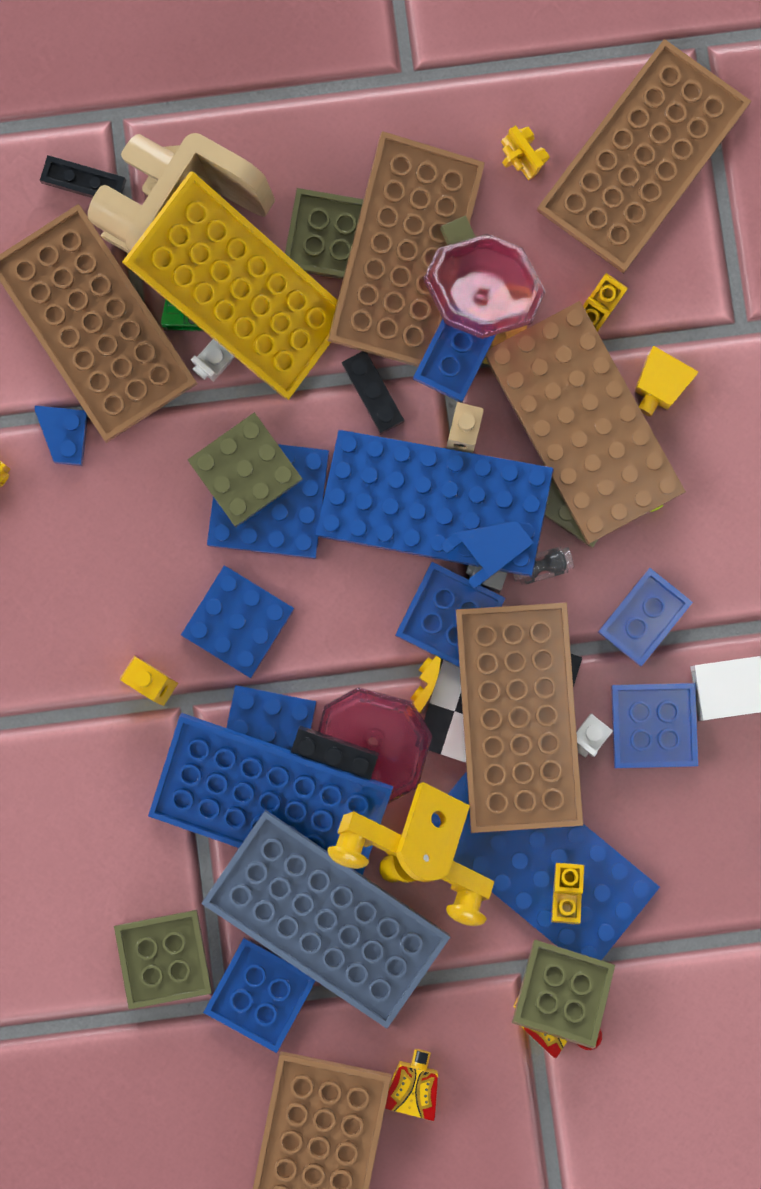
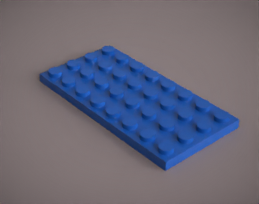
[316,430,554,577]
[148,713,393,875]
[431,771,660,960]

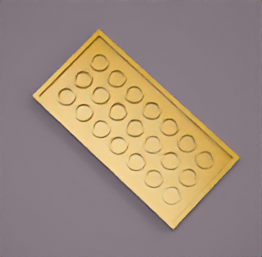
[122,172,338,400]

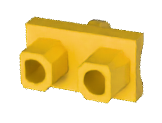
[501,125,550,181]

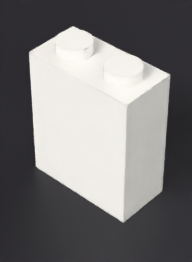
[690,656,761,721]

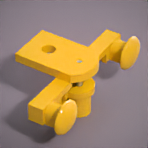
[327,782,495,926]

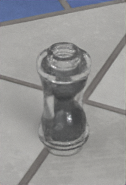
[512,546,574,585]

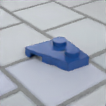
[34,406,88,466]

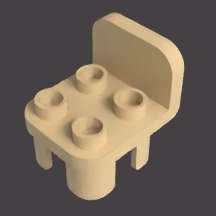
[88,133,275,253]

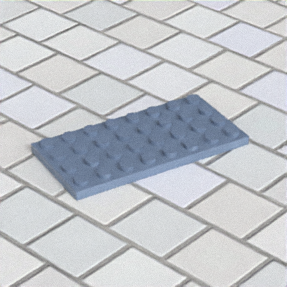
[201,810,451,1028]

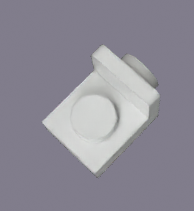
[191,339,235,382]
[576,714,613,758]

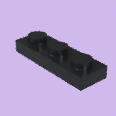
[40,155,126,198]
[342,351,404,435]
[291,725,379,780]

